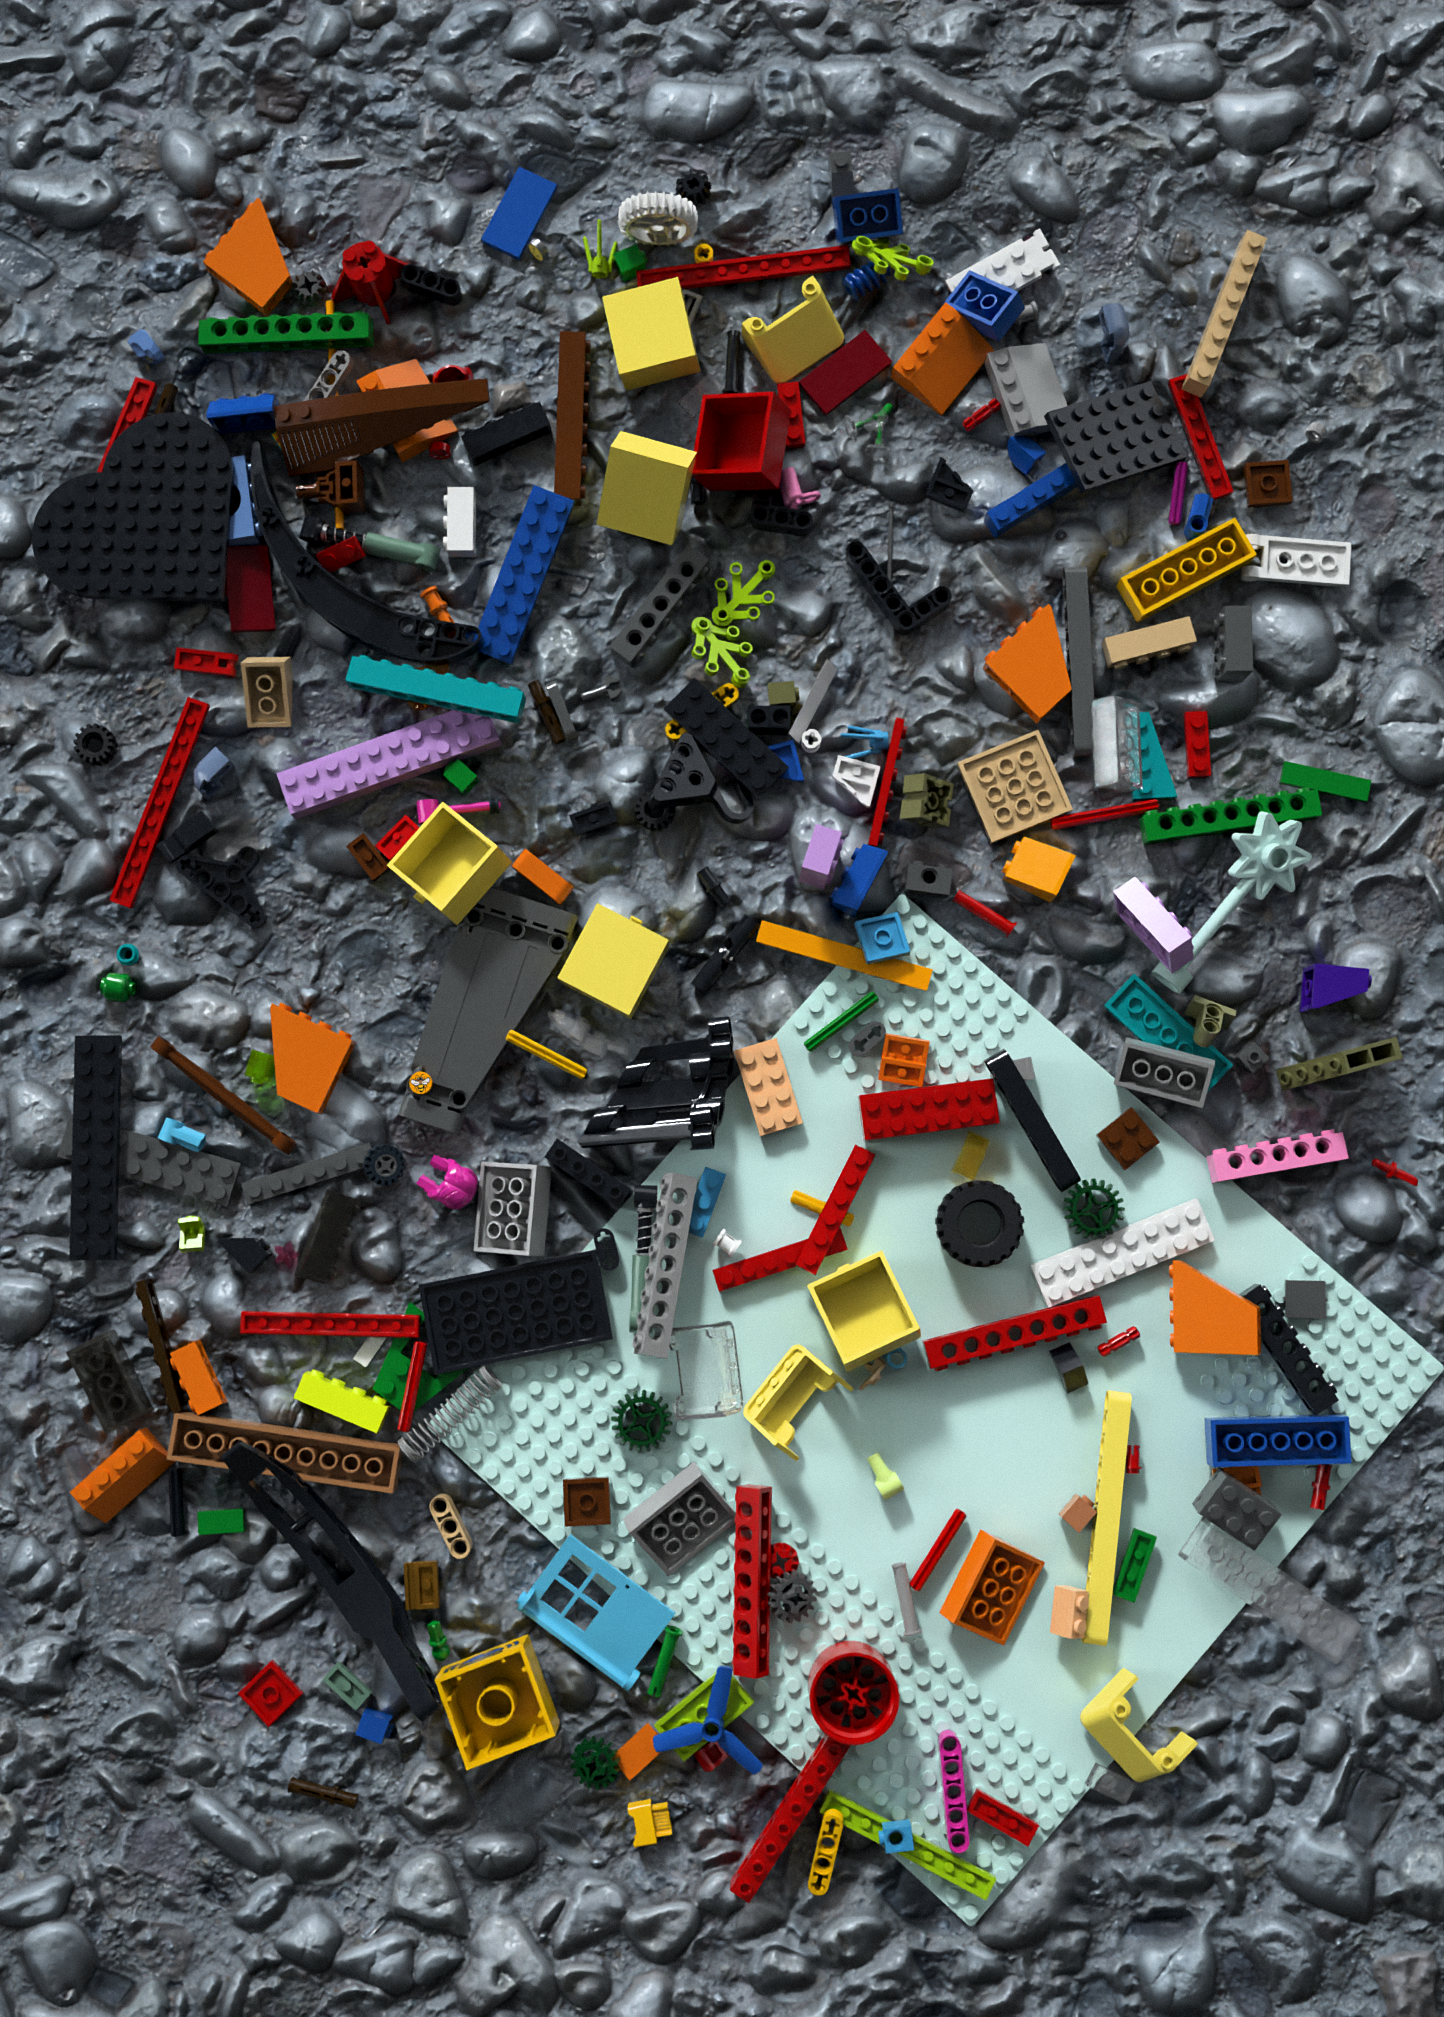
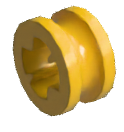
[694,244,713,263]

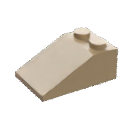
[241,657,293,728]

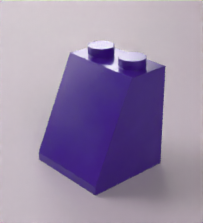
[1300,963,1372,1013]

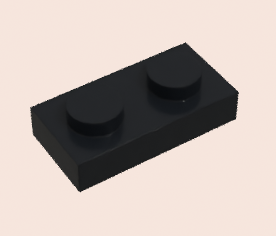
[569,801,618,837]

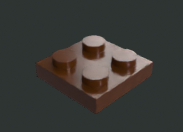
[1243,460,1293,508]
[1096,1107,1160,1170]
[563,1476,611,1527]

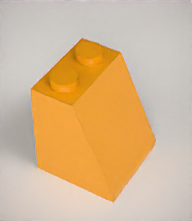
[1001,837,1076,902]

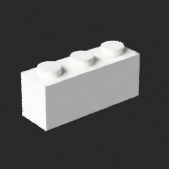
[443,487,476,557]

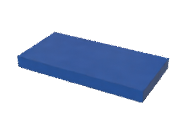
[481,167,558,261]

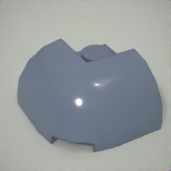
[1098,303,1130,364]
[194,747,234,801]

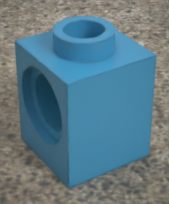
[878,1819,914,1854]

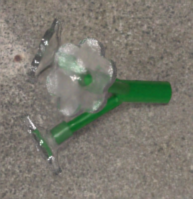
[843,403,893,459]

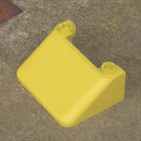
[742,276,844,384]

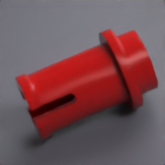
[1125,1445,1142,1474]

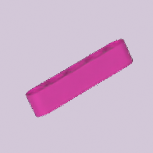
[938,1730,969,1853]

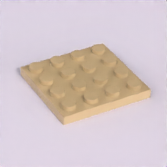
[957,730,1073,844]

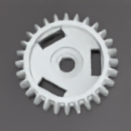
[618,191,698,246]

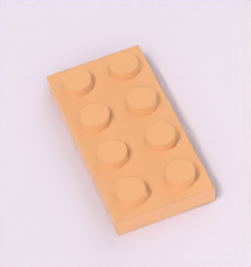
[734,1038,803,1136]

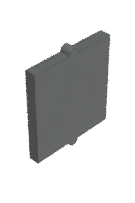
[1283,1280,1328,1319]

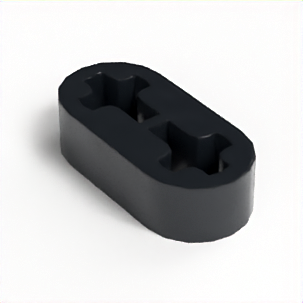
[594,1228,620,1271]

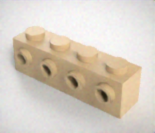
[1101,616,1197,670]

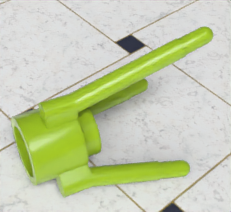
[583,219,618,279]

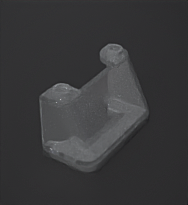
[669,1321,743,1421]

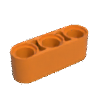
[511,849,574,905]

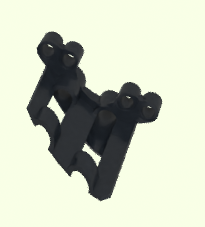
[578,1016,734,1150]

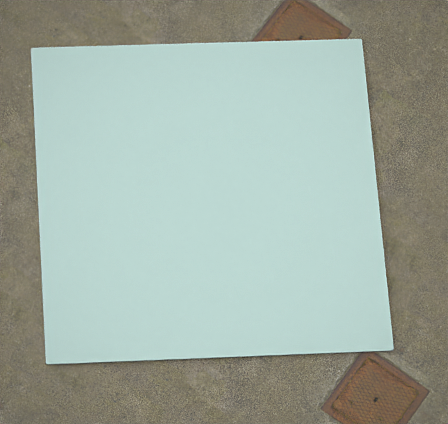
[428,894,1444,1926]

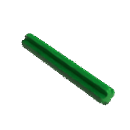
[804,992,879,1052]

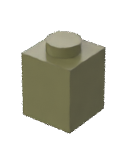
[767,681,800,708]

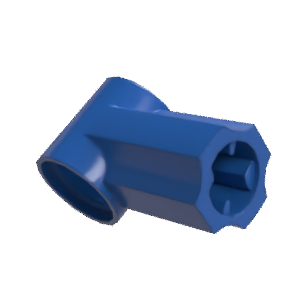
[1184,493,1213,540]

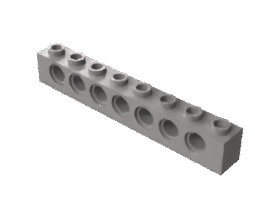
[633,1172,698,1359]

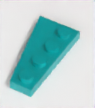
[1126,712,1178,801]

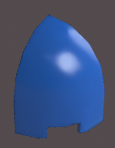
[1007,436,1046,475]

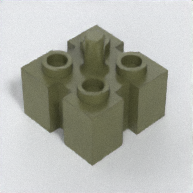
[900,773,954,828]

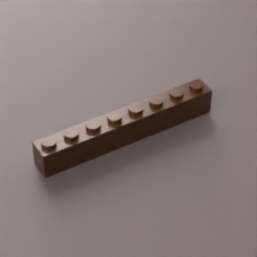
[554,331,591,506]

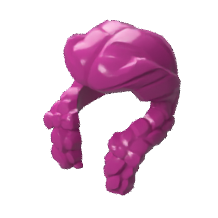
[416,1155,478,1209]

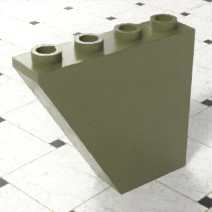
[1276,1037,1403,1091]

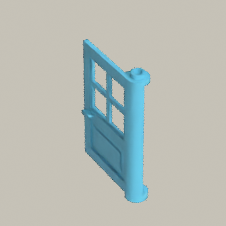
[516,1534,676,1692]

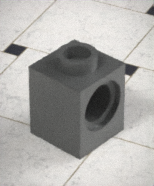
[1231,1042,1269,1075]

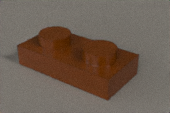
[346,833,390,881]

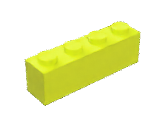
[293,1369,391,1433]

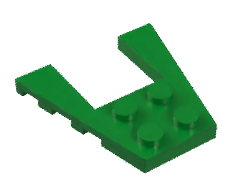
[373,1302,468,1412]

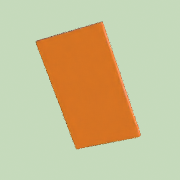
[615,1723,661,1781]

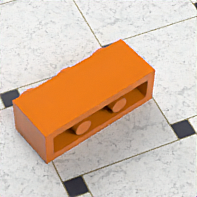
[170,1340,228,1416]

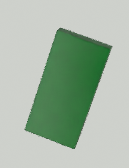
[197,1508,246,1535]

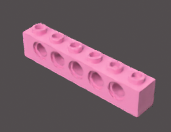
[1206,1129,1349,1183]

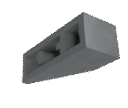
[828,151,854,225]

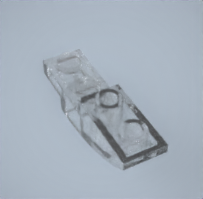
[547,1009,632,1059]

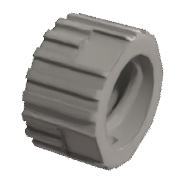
[1305,422,1327,443]

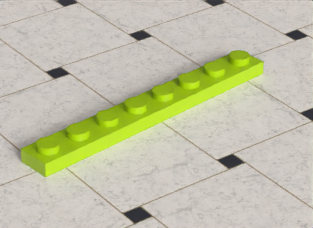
[819,1788,996,1900]

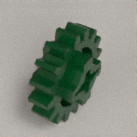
[570,1736,621,1790]

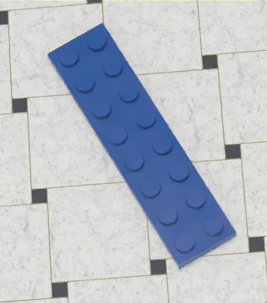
[473,485,575,665]

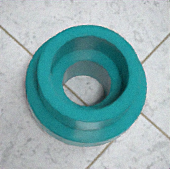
[117,944,140,966]

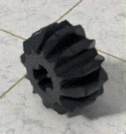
[675,168,711,208]

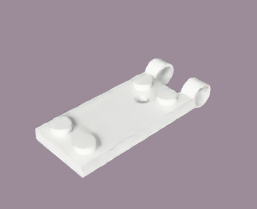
[1241,534,1351,587]

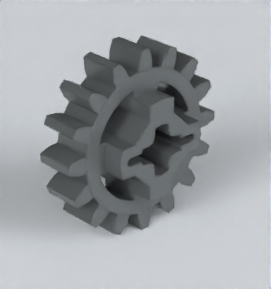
[767,1570,817,1623]

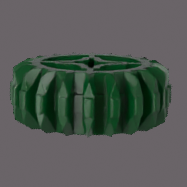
[1063,1178,1125,1240]
[611,1390,673,1453]

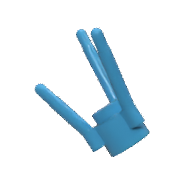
[840,725,888,759]

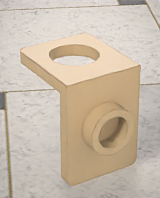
[858,1357,886,1391]

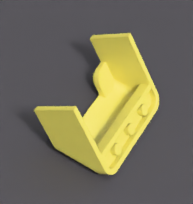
[743,1344,854,1461]
[1080,1668,1198,1782]

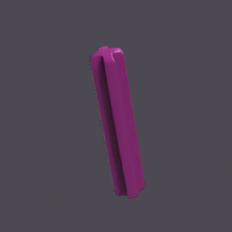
[1168,462,1188,526]

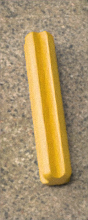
[790,1190,854,1226]

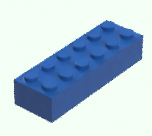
[1204,1414,1352,1467]

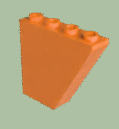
[203,197,293,317]
[983,604,1072,724]
[270,1002,356,1114]
[1169,1260,1261,1355]

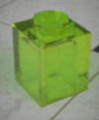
[244,1050,275,1085]

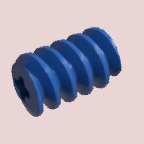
[842,256,891,301]

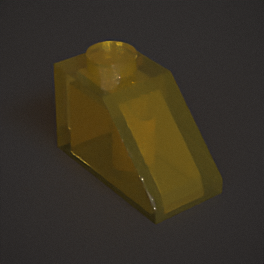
[950,1131,990,1181]

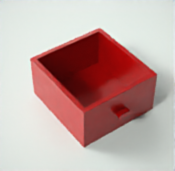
[692,391,791,491]

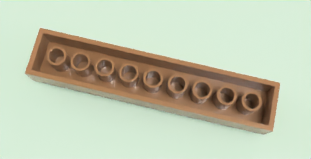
[167,1411,403,1494]

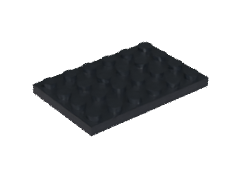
[1044,381,1188,494]

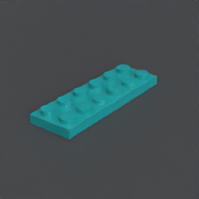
[1103,973,1233,1093]

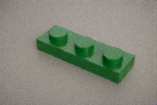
[1112,1528,1157,1603]

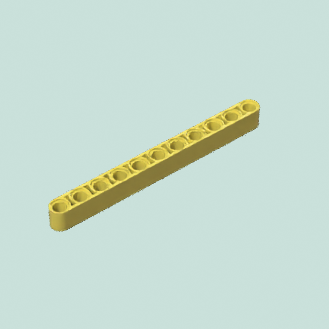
[1081,1390,1132,1646]

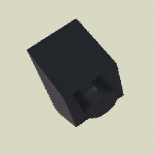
[217,1238,273,1273]

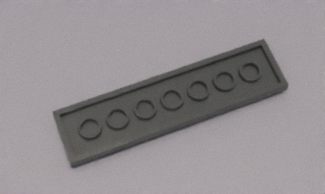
[57,1114,242,1206]

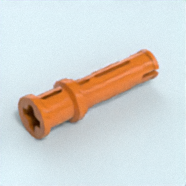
[420,586,456,639]

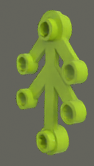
[851,236,934,281]
[712,560,775,627]
[691,617,753,688]

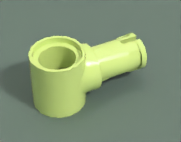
[867,1452,905,1501]

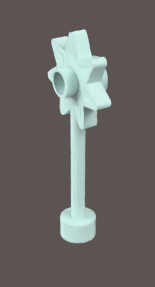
[1152,812,1312,994]

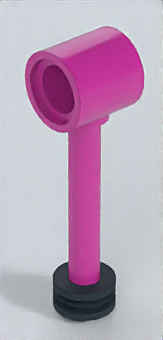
[416,796,501,825]

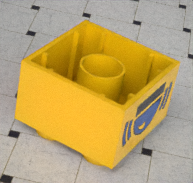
[434,1634,560,1770]

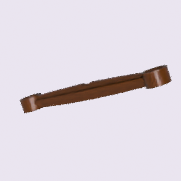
[150,1036,297,1155]

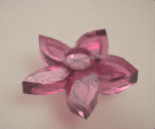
[274,1241,301,1268]

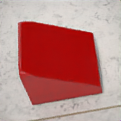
[693,1741,728,1772]

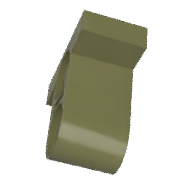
[1185,995,1236,1048]

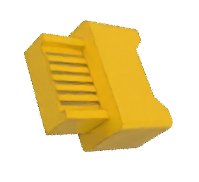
[627,1799,673,1848]

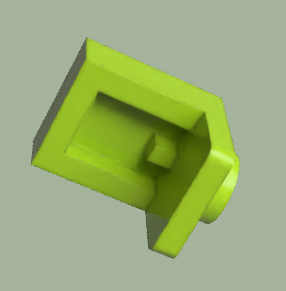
[177,1216,205,1253]

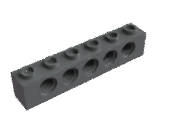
[610,544,710,668]

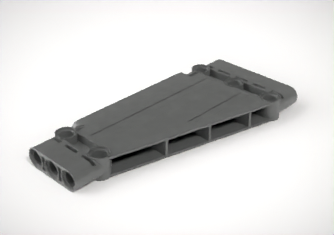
[398,887,578,1134]

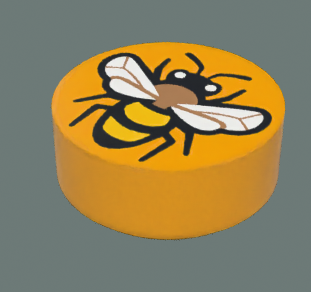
[409,1072,433,1094]

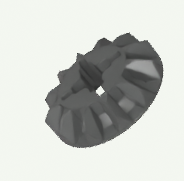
[292,270,327,305]

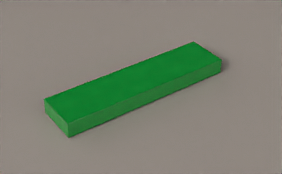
[1279,761,1371,803]

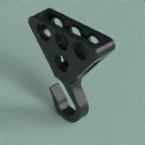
[648,733,754,824]

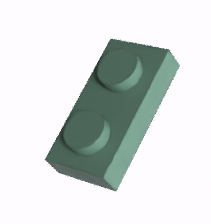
[322,1661,373,1711]

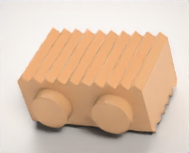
[1050,1585,1089,1639]

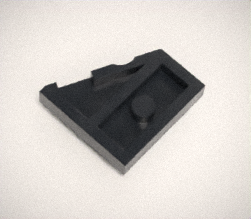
[925,457,973,513]

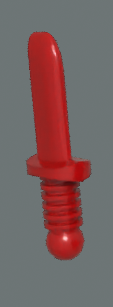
[1372,1159,1418,1186]

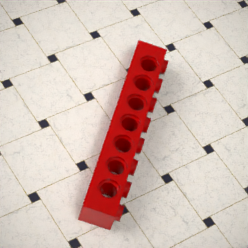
[922,1295,1107,1371]
[732,1484,772,1679]
[729,1734,851,1903]

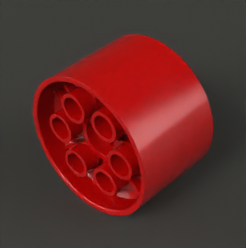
[808,1641,899,1745]

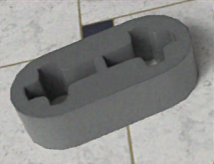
[848,1021,886,1057]

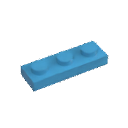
[689,1166,727,1238]

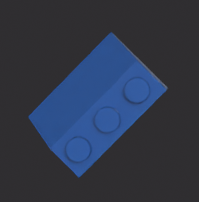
[206,393,279,435]
[830,844,888,917]

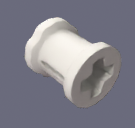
[801,729,821,753]
[712,1228,742,1258]

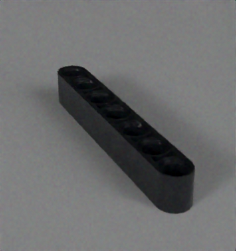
[984,1049,1081,1192]

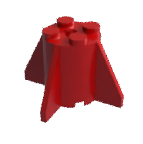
[331,240,408,324]

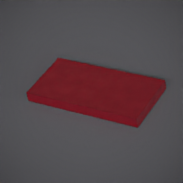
[799,330,892,416]
[226,545,276,633]

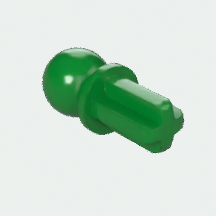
[427,1620,450,1661]

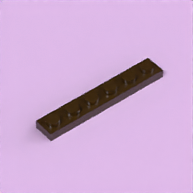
[136,1279,188,1414]

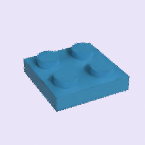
[854,912,911,965]

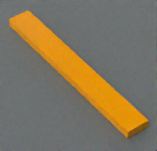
[756,920,933,991]

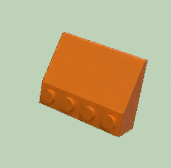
[891,302,994,416]
[356,359,458,463]
[939,1529,1045,1646]

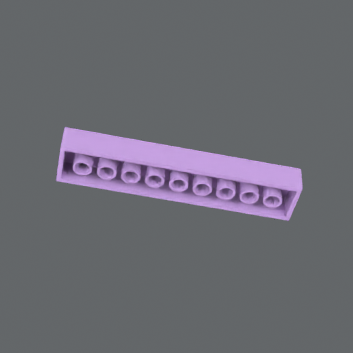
[276,710,502,819]

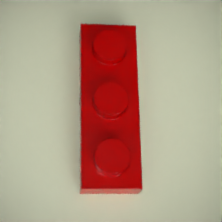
[777,381,805,449]
[1183,711,1211,778]
[966,1788,1039,1846]

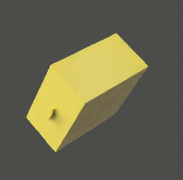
[602,277,701,391]
[596,431,697,545]
[387,802,512,925]
[557,903,670,1019]
[807,1250,921,1372]

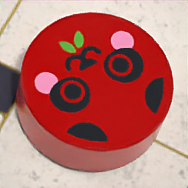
[429,442,451,459]

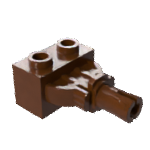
[296,461,365,513]

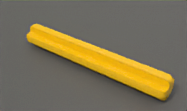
[506,1030,587,1079]

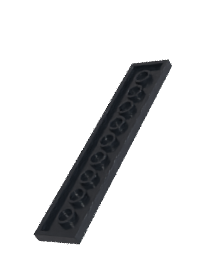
[69,1035,122,1260]

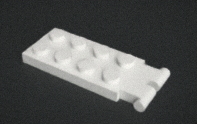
[945,229,1061,293]

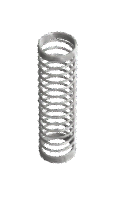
[398,1366,502,1463]

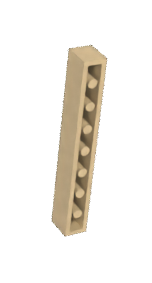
[1182,229,1267,398]

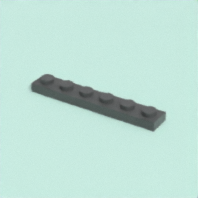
[241,1143,373,1205]

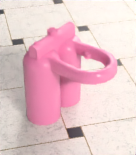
[779,467,821,509]

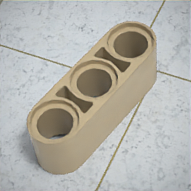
[429,1493,473,1559]

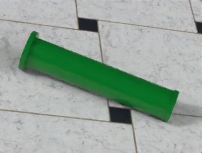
[647,1625,683,1697]

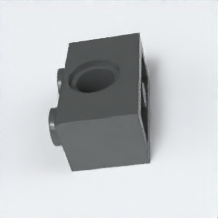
[904,861,953,898]

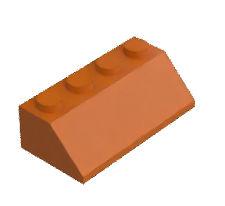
[69,1427,176,1523]

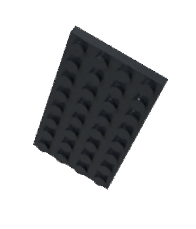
[419,1249,613,1375]

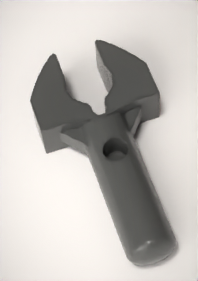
[581,676,622,701]

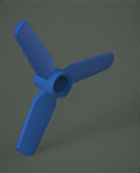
[653,1666,763,1775]

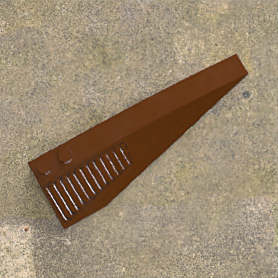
[274,379,490,477]

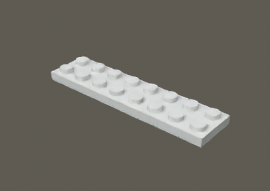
[1030,1198,1215,1308]

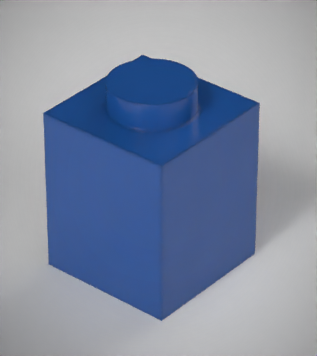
[355,1707,394,1744]

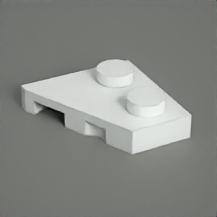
[832,755,881,808]

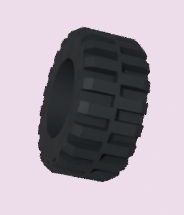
[935,1180,1024,1267]

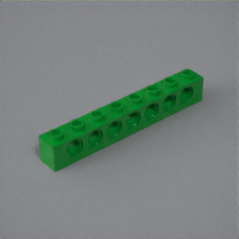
[198,311,374,354]
[1139,787,1322,845]

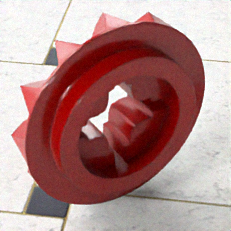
[771,1542,799,1580]

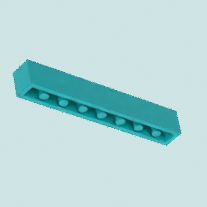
[345,655,526,724]

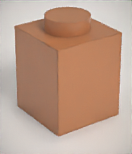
[1058,1494,1097,1533]

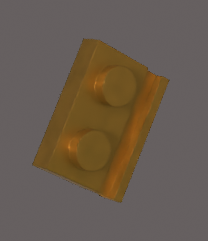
[404,1560,440,1610]

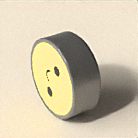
[528,239,548,262]

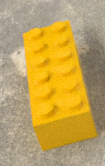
[1116,518,1257,623]

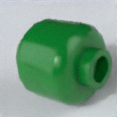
[100,973,136,1003]

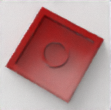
[238,1660,304,1727]

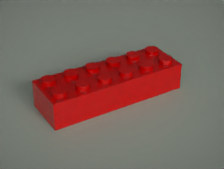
[858,1078,1000,1141]

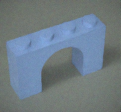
[229,455,262,546]

